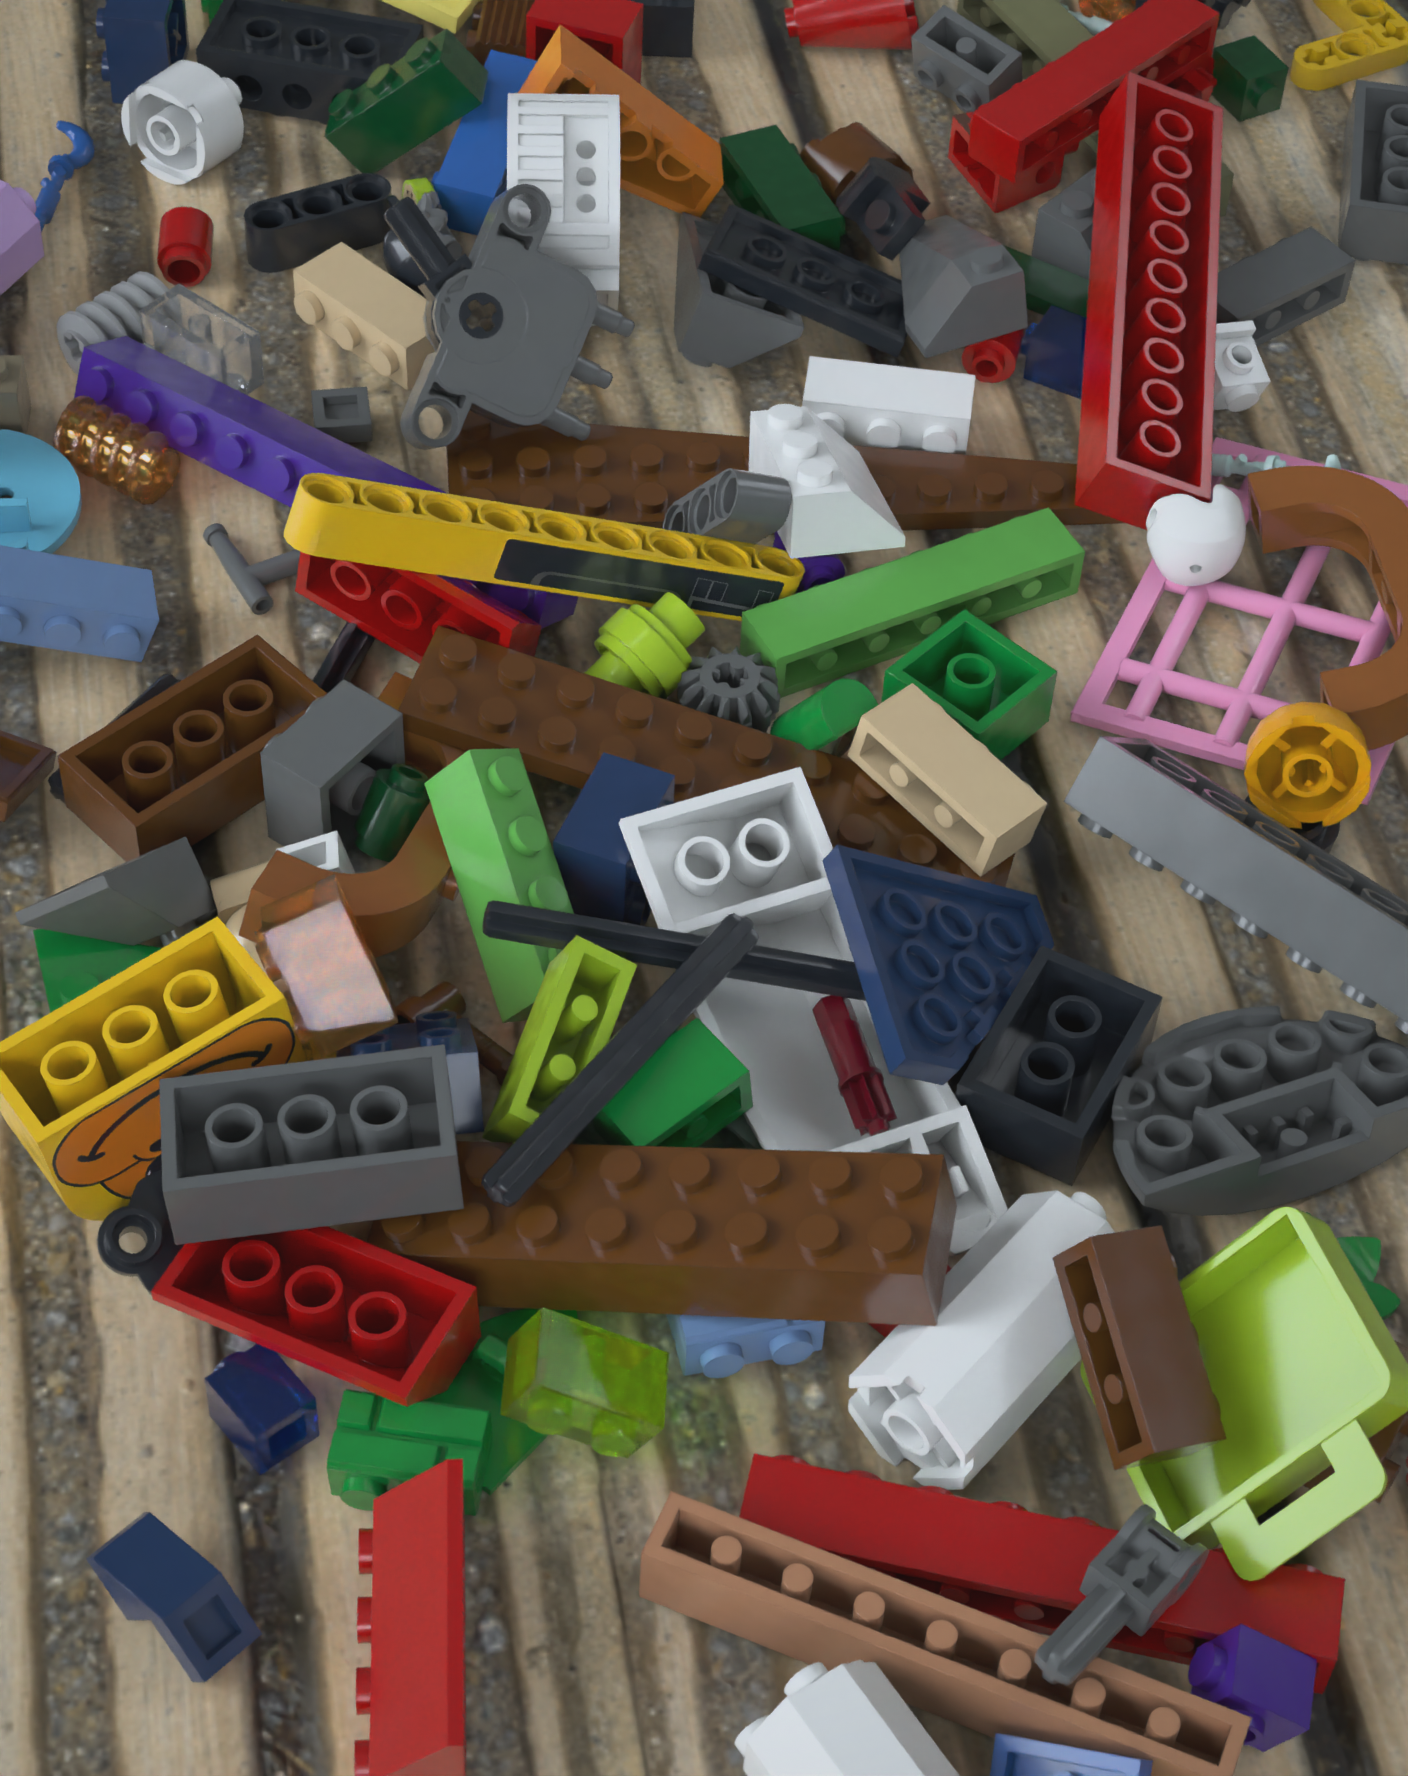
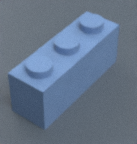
[0,545,159,662]

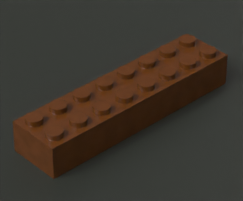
[367,1141,957,1326]

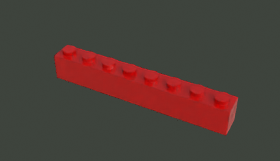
[739,1453,1345,1694]

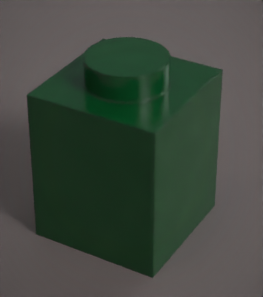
[1211,35,1289,122]

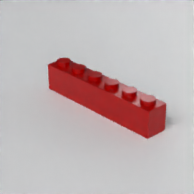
[967,0,1220,184]

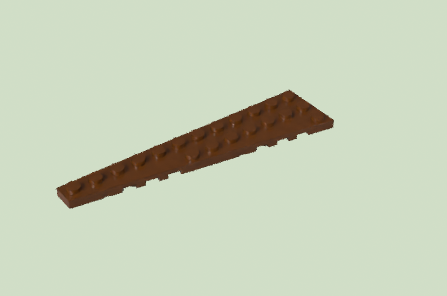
[446,411,1124,535]

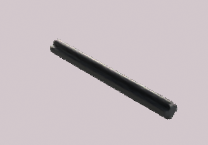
[482,900,866,1001]
[481,913,759,1207]

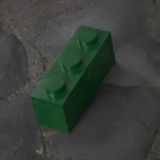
[324,28,489,174]
[719,125,846,252]

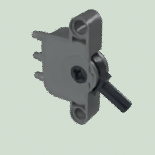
[384,184,635,450]

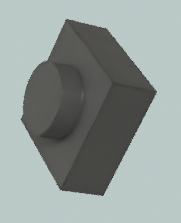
[311,387,372,443]

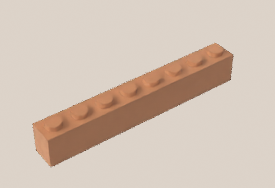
[639,1491,1252,1776]

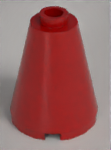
[784,0,919,50]

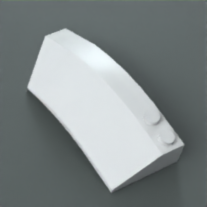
[618,767,1008,1257]

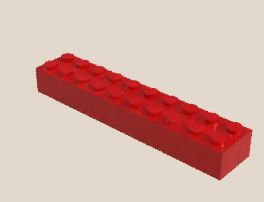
[1075,71,1223,531]

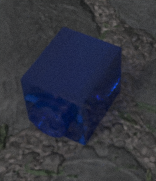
[1020,305,1087,399]
[204,1344,320,1475]

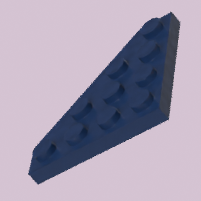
[822,845,1055,1085]

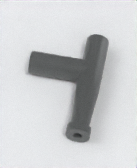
[203,523,300,615]

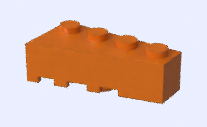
[518,24,724,218]

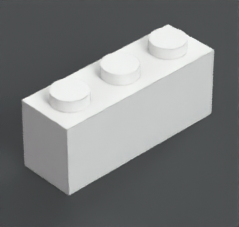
[802,356,976,455]

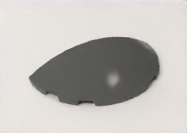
[1111,1006,1408,1216]

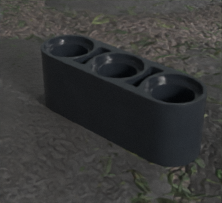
[244,173,392,273]

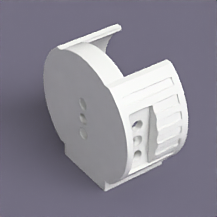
[507,93,620,326]

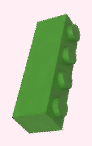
[424,748,574,1023]

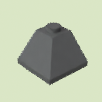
[15,837,217,946]

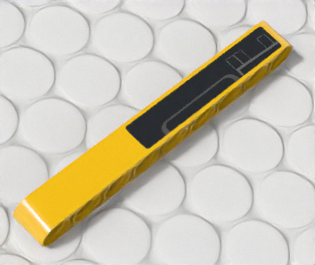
[284,473,805,621]

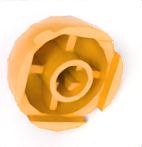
[1244,701,1371,829]

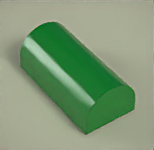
[770,678,879,750]

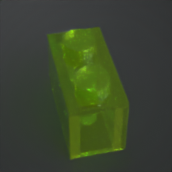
[500,1307,669,1459]

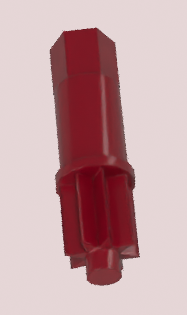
[812,995,897,1136]

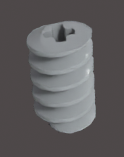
[56,271,184,375]

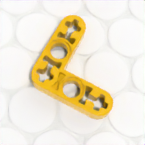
[1289,0,1408,91]

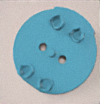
[0,430,82,554]

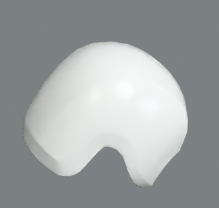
[1146,484,1246,586]

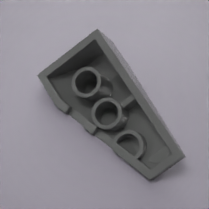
[674,212,805,369]
[899,215,1028,358]

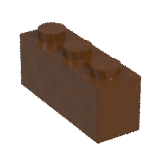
[1052,1225,1227,1471]

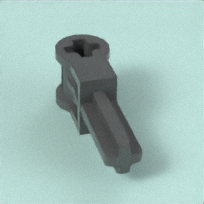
[1035,1503,1209,1685]

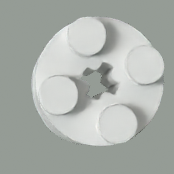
[121,59,244,185]

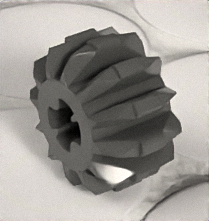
[677,646,781,733]

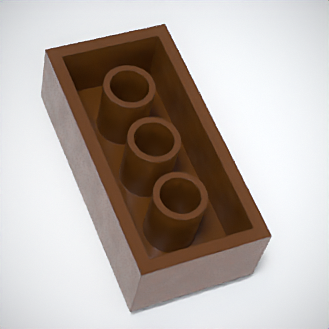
[57,634,327,862]

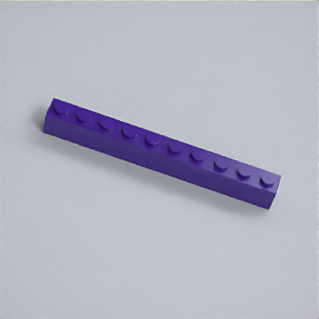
[74,336,578,629]

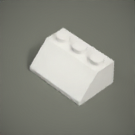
[749,404,905,559]

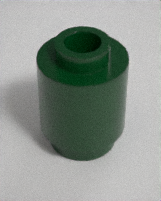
[354,763,430,862]

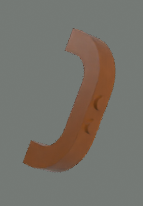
[1247,466,1408,751]
[239,672,467,962]

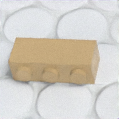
[293,242,436,391]
[847,683,1047,877]

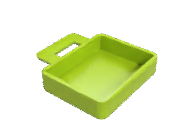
[1080,1206,1408,1581]

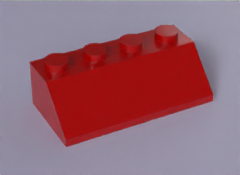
[295,552,542,664]
[151,1226,481,1407]
[354,1459,466,1776]

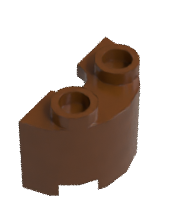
[800,122,913,204]

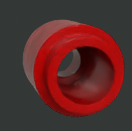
[157,206,214,287]
[962,328,1024,383]

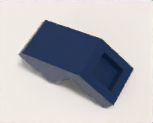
[86,1512,262,1683]

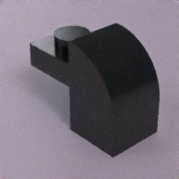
[836,157,930,261]

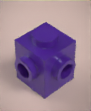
[1188,1624,1317,1752]

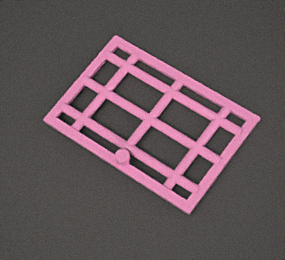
[1070,437,1408,806]

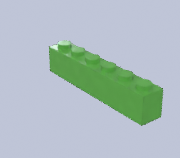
[740,507,1085,698]

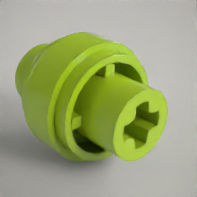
[584,592,705,699]

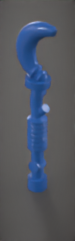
[34,120,95,234]

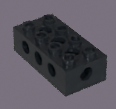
[196,0,424,125]

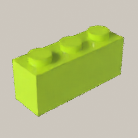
[482,935,637,1143]

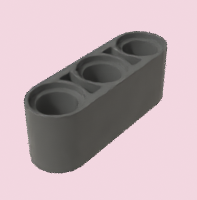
[662,468,791,544]

